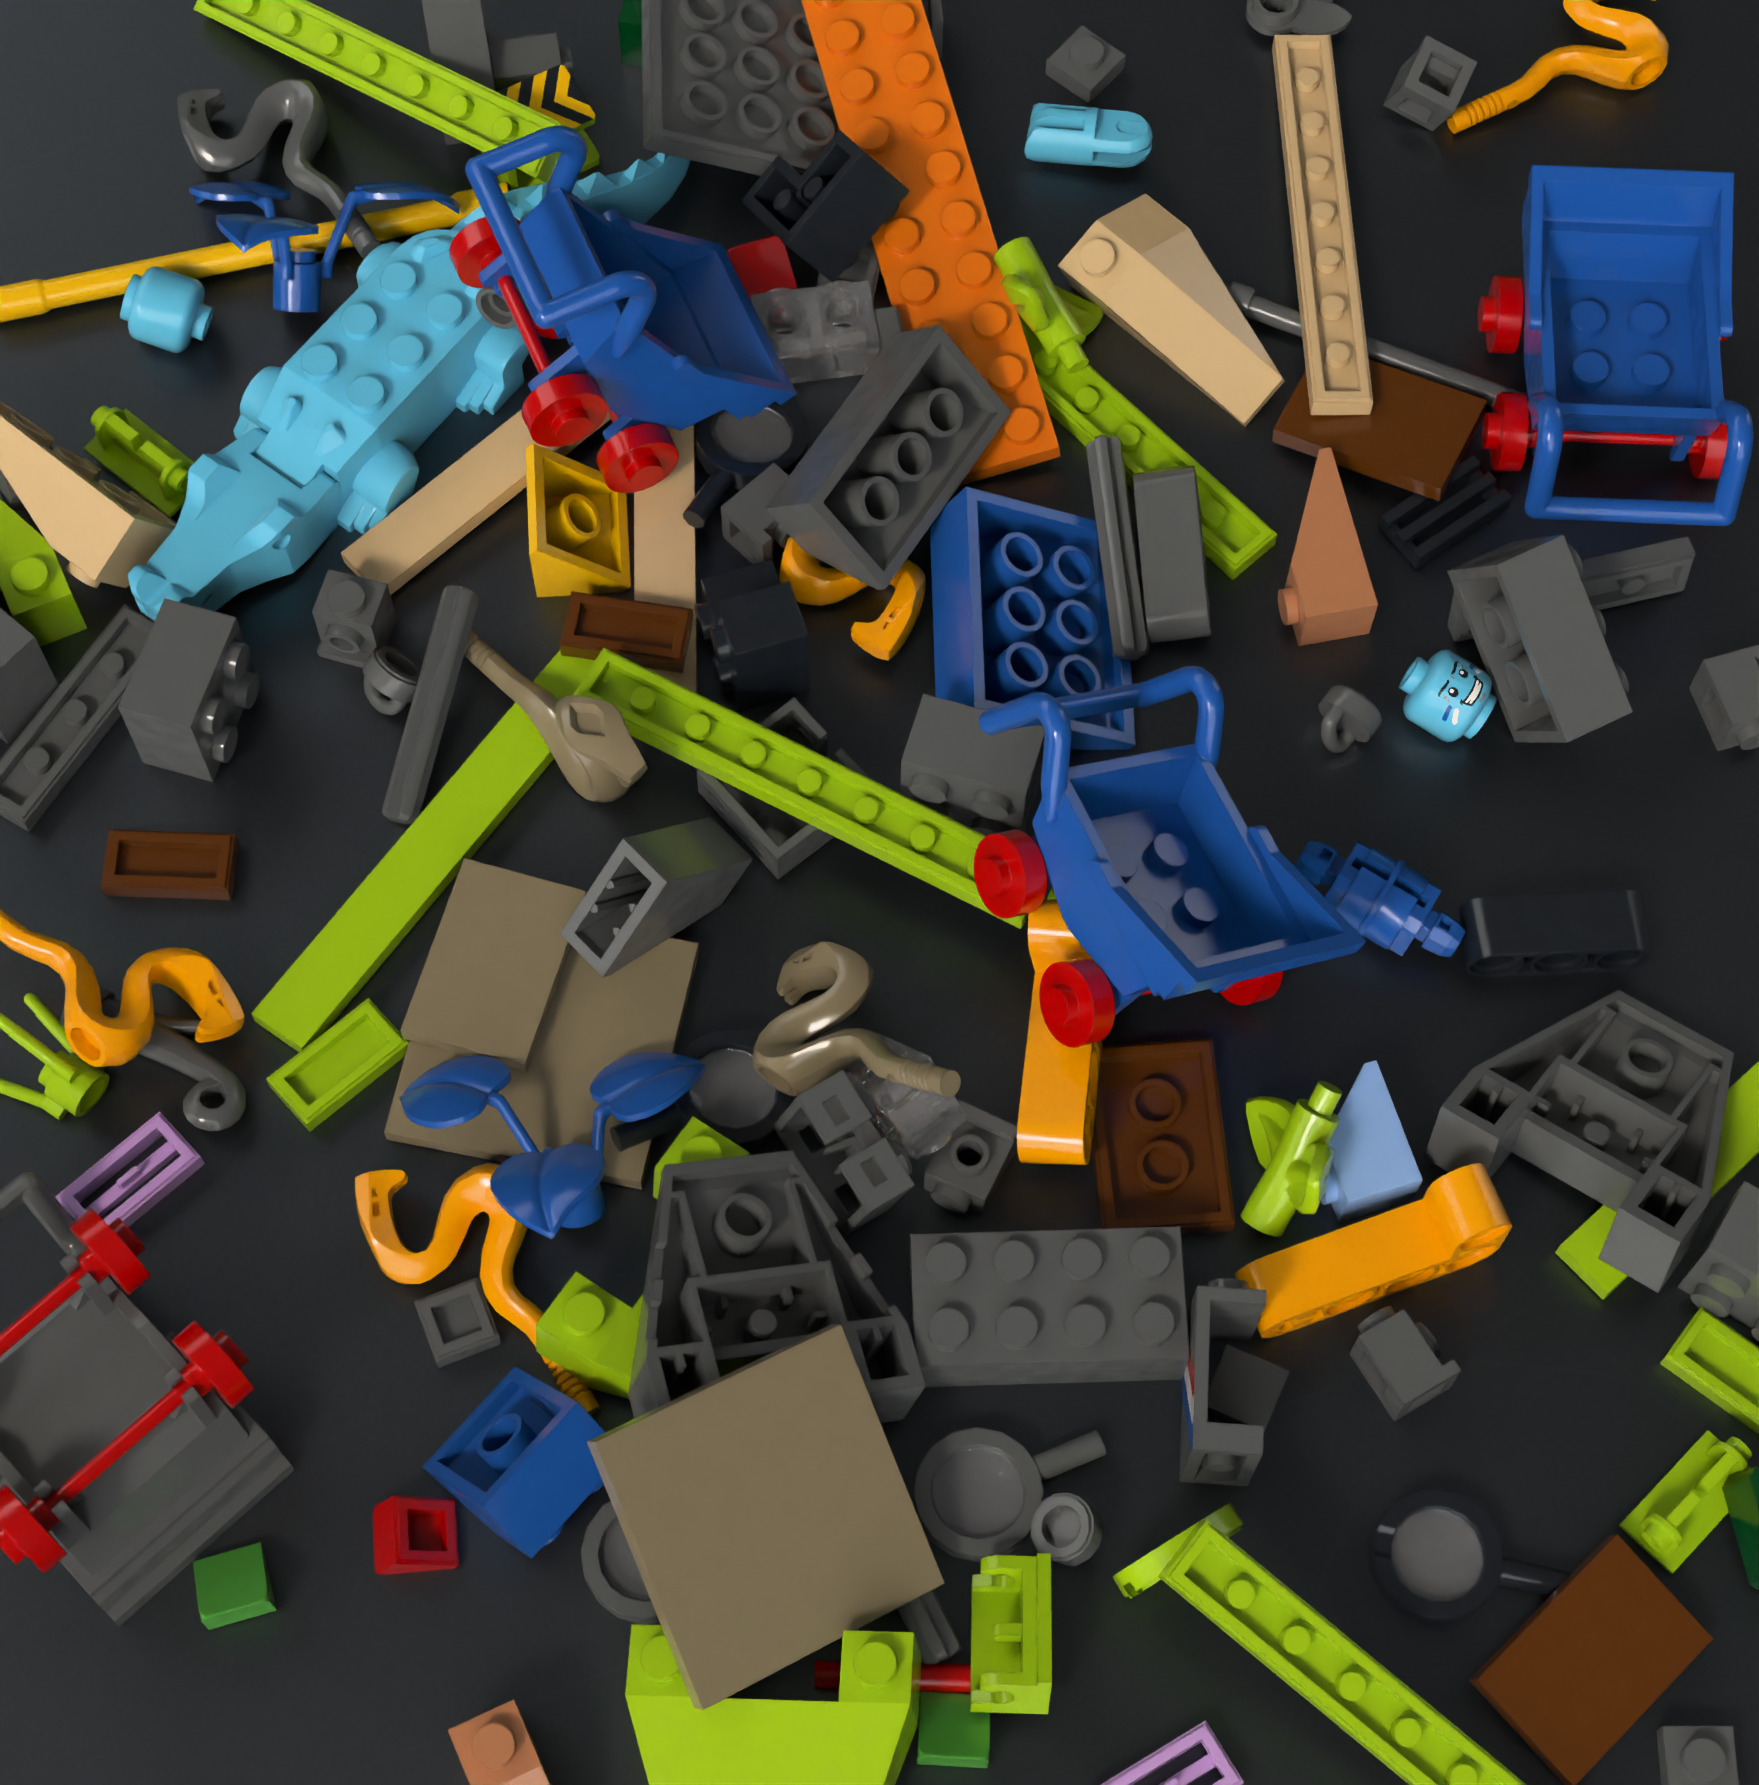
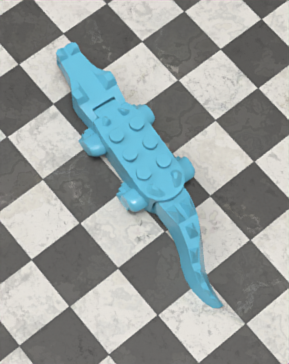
[128,152,691,621]

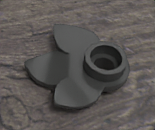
[1246,0,1352,36]

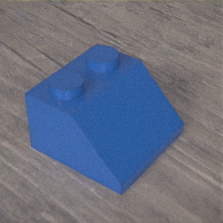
[422,1366,605,1559]

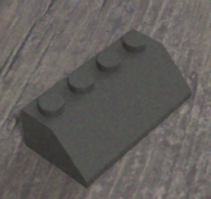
[765,325,1011,590]

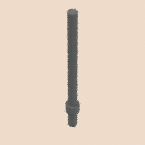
[1225,281,1521,407]

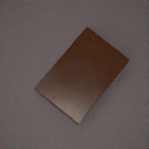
[1272,359,1487,502]
[1092,1039,1236,1235]
[1469,1534,1713,1785]

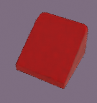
[726,235,801,317]
[373,1495,459,1575]

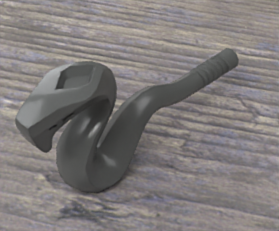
[177,78,381,259]

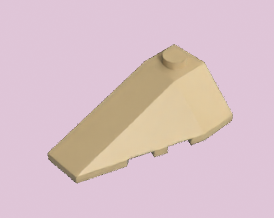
[1058,193,1284,427]
[0,401,177,588]

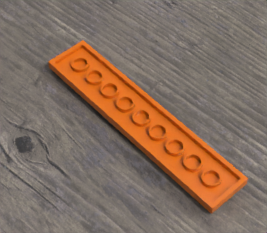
[801,0,1061,486]

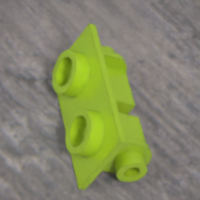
[83,405,195,518]
[1619,1430,1752,1574]

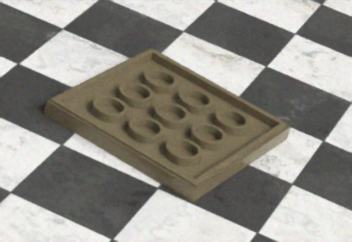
[384,896,699,1190]
[587,1324,944,1710]

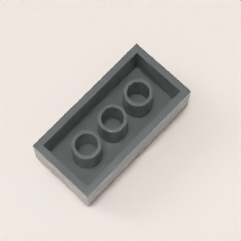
[909,1226,1190,1387]

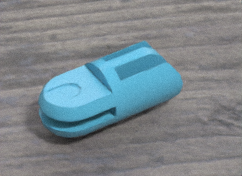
[1024,103,1153,168]

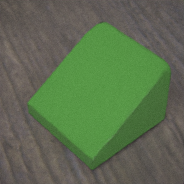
[193,1542,277,1630]
[917,1691,990,1768]

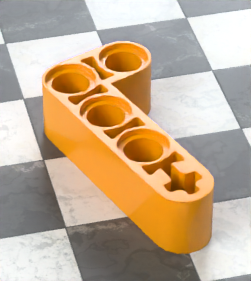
[1017,900,1102,1165]
[1235,1163,1512,1338]

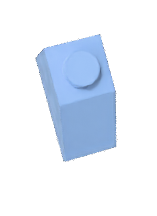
[1321,1060,1423,1223]

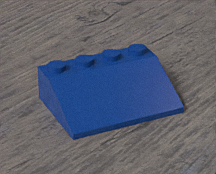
[930,487,1136,750]

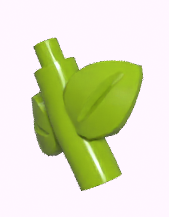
[993,237,1104,373]
[1240,1080,1343,1237]

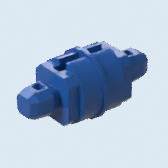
[1295,840,1466,957]

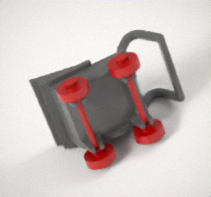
[0,1172,295,1627]

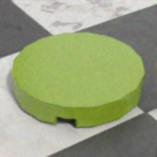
[1112,1503,1243,1599]

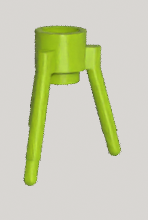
[0,993,110,1120]

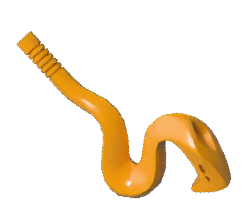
[1446,0,1669,134]
[779,537,926,661]
[0,909,245,1067]
[355,1163,601,1415]

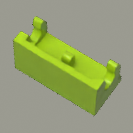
[970,1553,1052,1715]

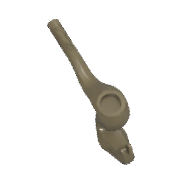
[464,630,648,803]
[753,941,961,1097]

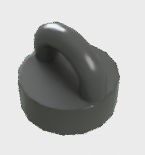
[363,646,422,715]
[1318,685,1382,753]
[1031,1492,1103,1566]

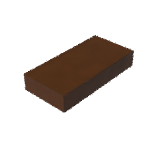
[559,591,694,673]
[101,829,239,900]

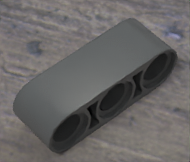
[1133,466,1212,643]

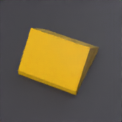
[526,443,631,597]

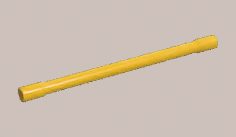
[0,182,508,323]

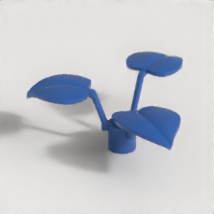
[189,181,460,312]
[399,1052,707,1239]

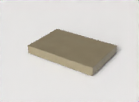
[400,858,586,1073]

